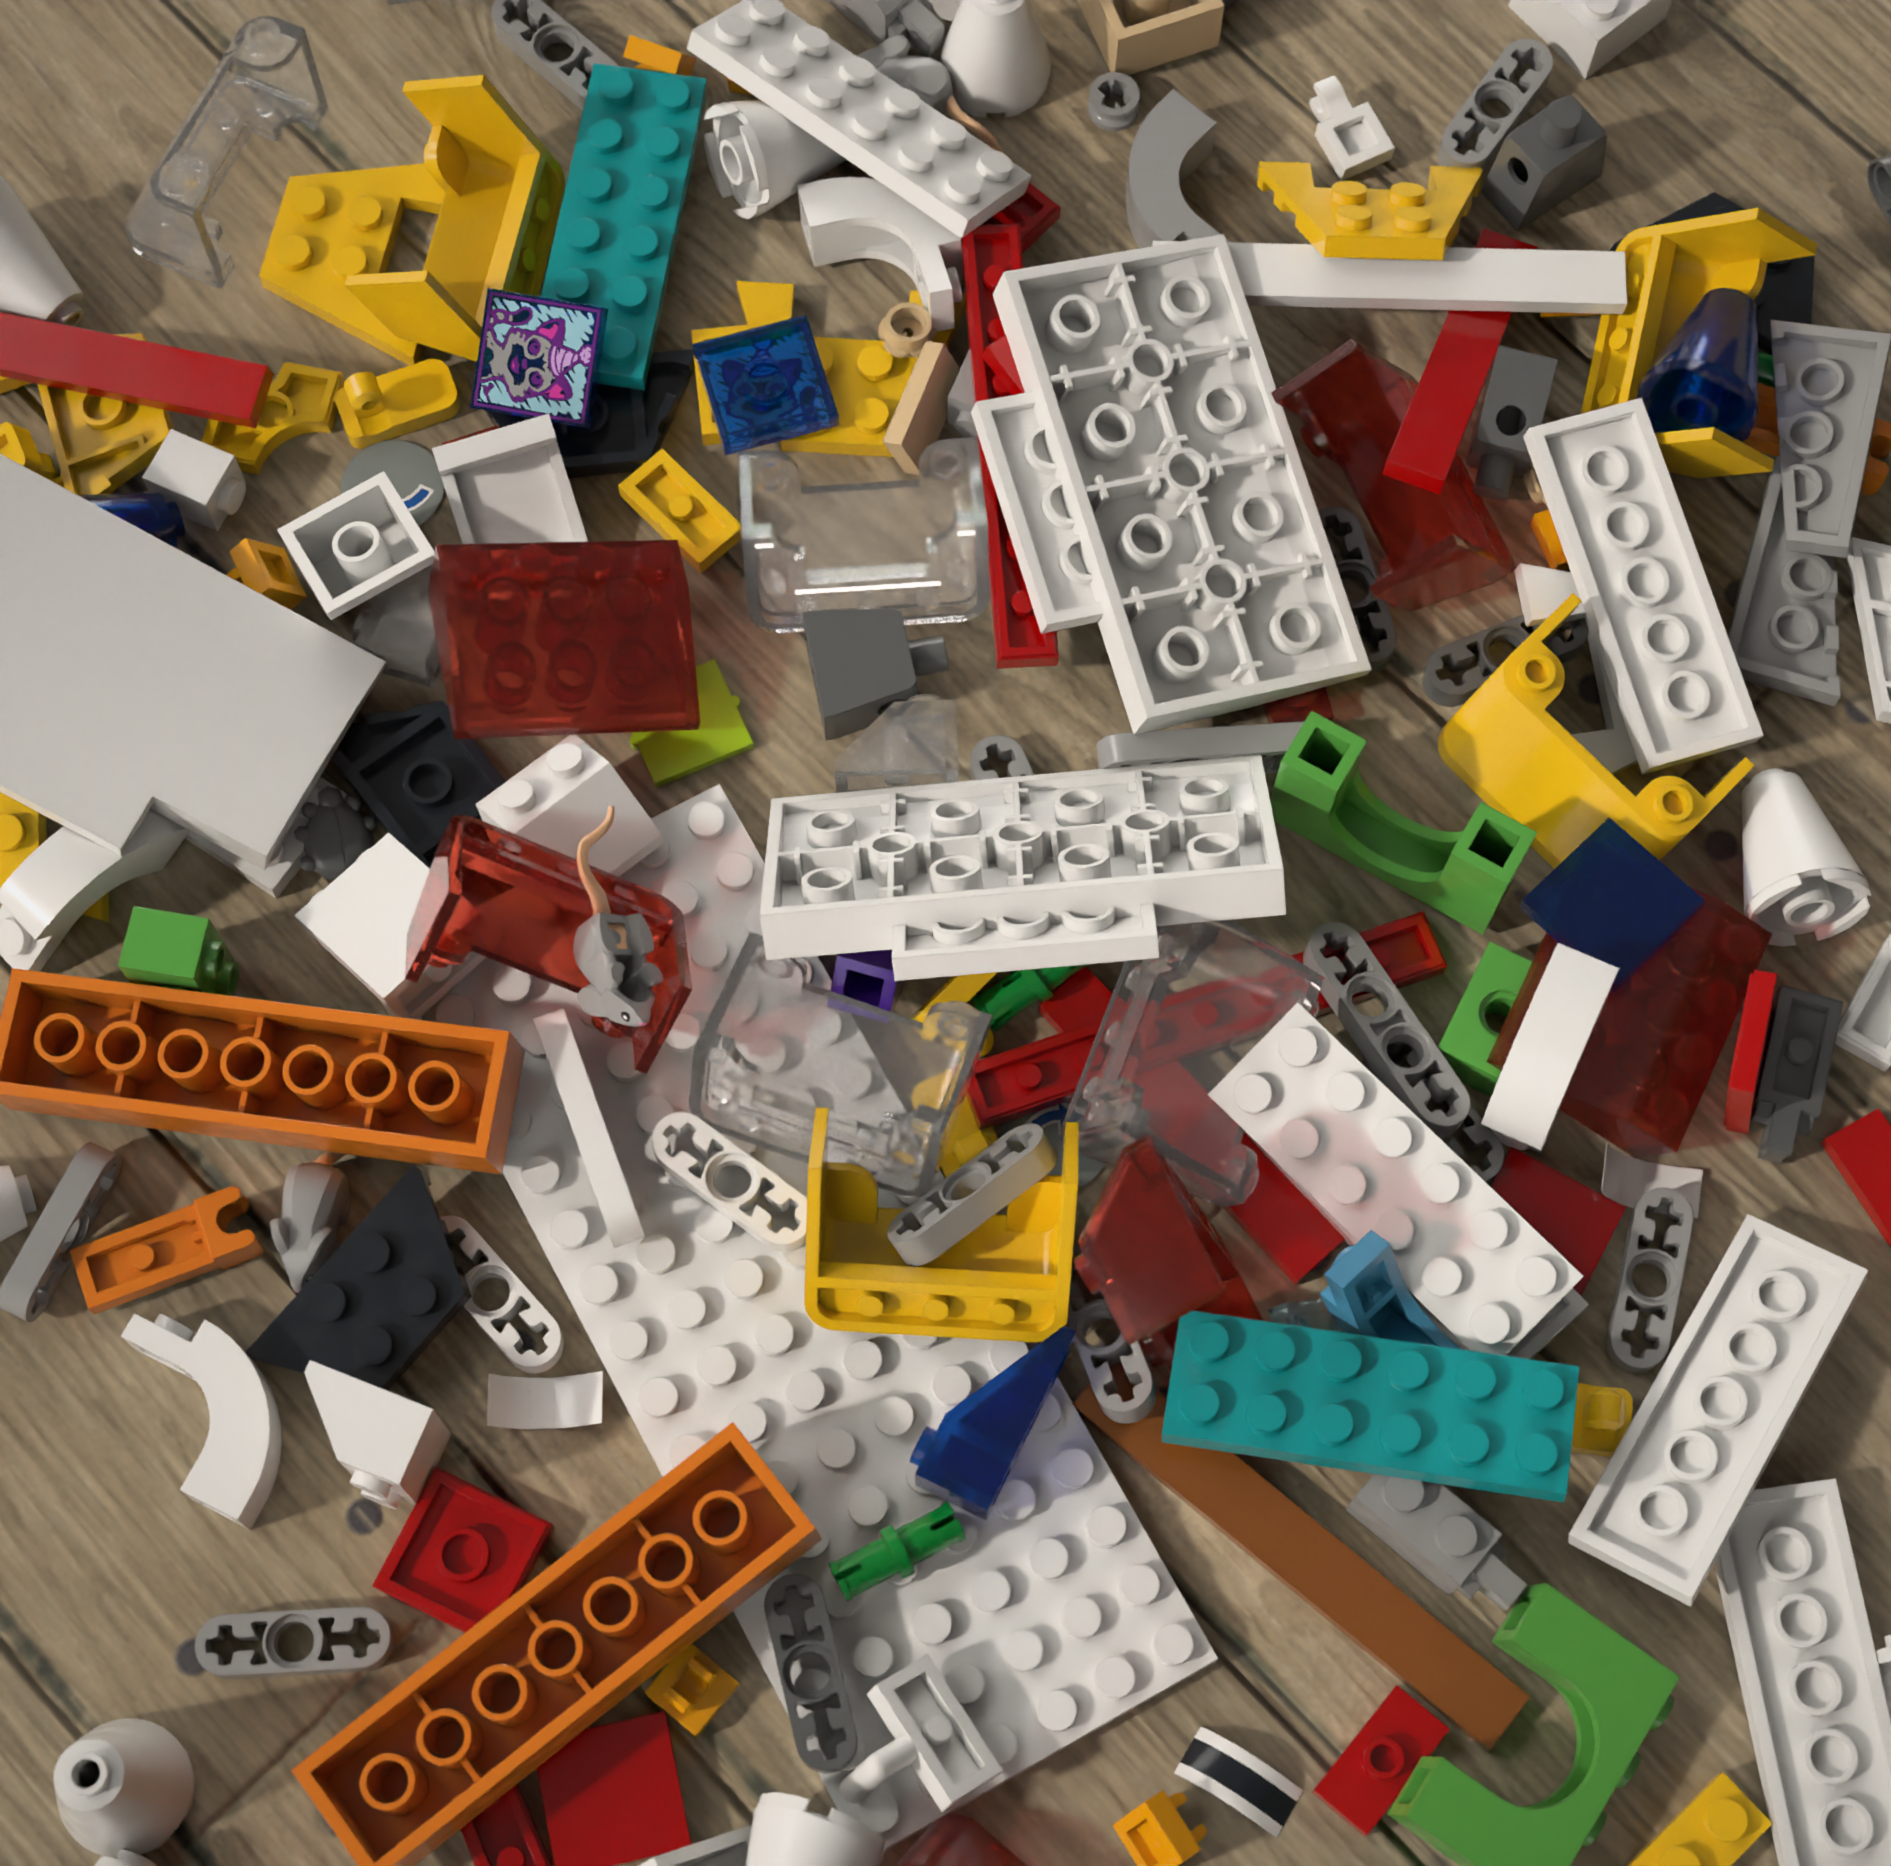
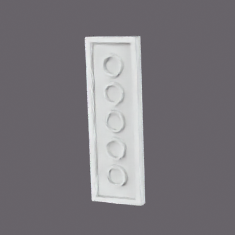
[687,0,1032,239]
[1523,398,1764,774]
[1208,1002,1583,1356]
[1568,1214,1868,1607]
[1714,1478,1891,1866]

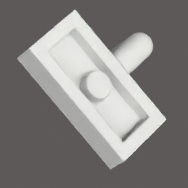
[840,1654,1003,1812]

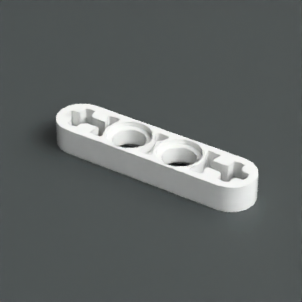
[533,1008,645,1248]

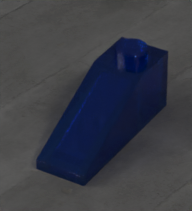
[909,1326,1076,1521]

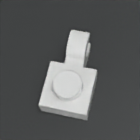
[1309,76,1395,181]

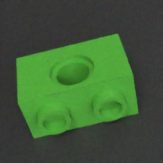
[118,906,239,996]
[1438,941,1546,1097]

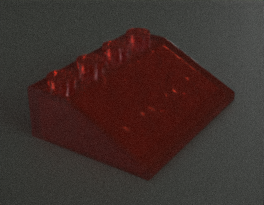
[427,540,700,739]
[1486,845,1772,1158]

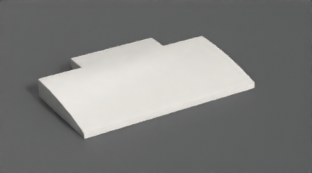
[971,234,1372,735]
[0,454,386,870]
[760,755,1286,981]

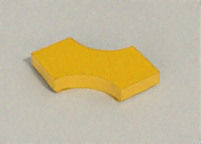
[201,362,346,474]

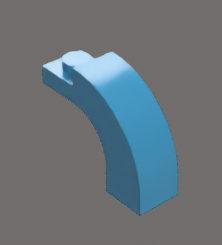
[1320,1230,1461,1349]

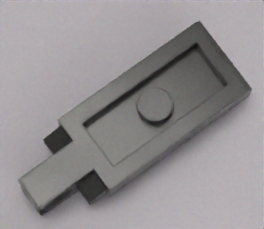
[1752,985,1843,1165]

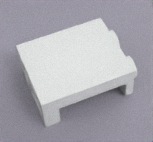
[432,414,593,599]
[295,832,499,1019]

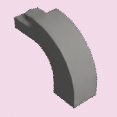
[1125,89,1230,248]

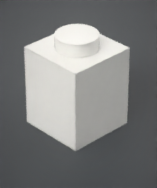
[142,429,246,531]

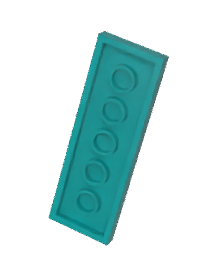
[526,63,708,390]
[1162,1309,1579,1502]

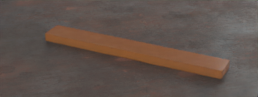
[1072,1362,1530,1752]

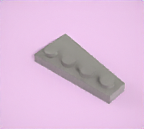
[1771,320,1891,558]
[1727,455,1841,706]

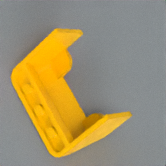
[344,75,566,366]
[1581,208,1818,478]
[1438,593,1755,904]
[804,1107,1079,1342]

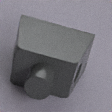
[1481,95,1607,232]
[1465,345,1558,500]
[802,609,949,741]

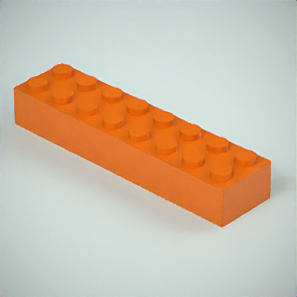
[0,968,525,1175]
[291,1422,822,1866]

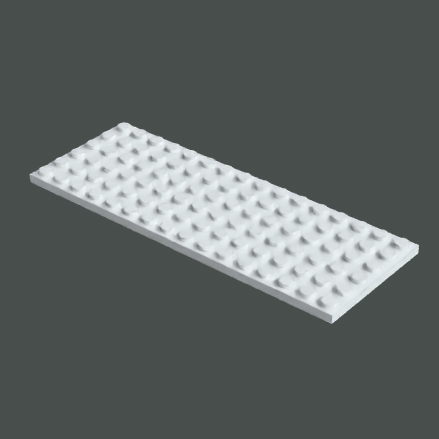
[421,784,1218,1851]

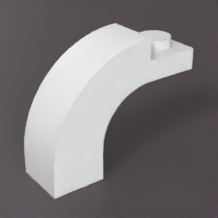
[797,177,963,332]
[0,809,190,972]
[1481,943,1619,1154]
[121,1313,282,1530]

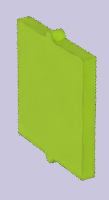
[617,659,754,787]

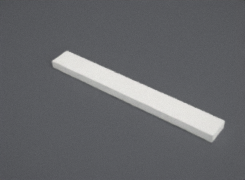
[1152,241,1627,314]

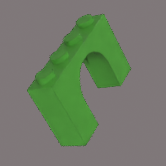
[1270,711,1538,935]
[1387,1583,1680,1866]

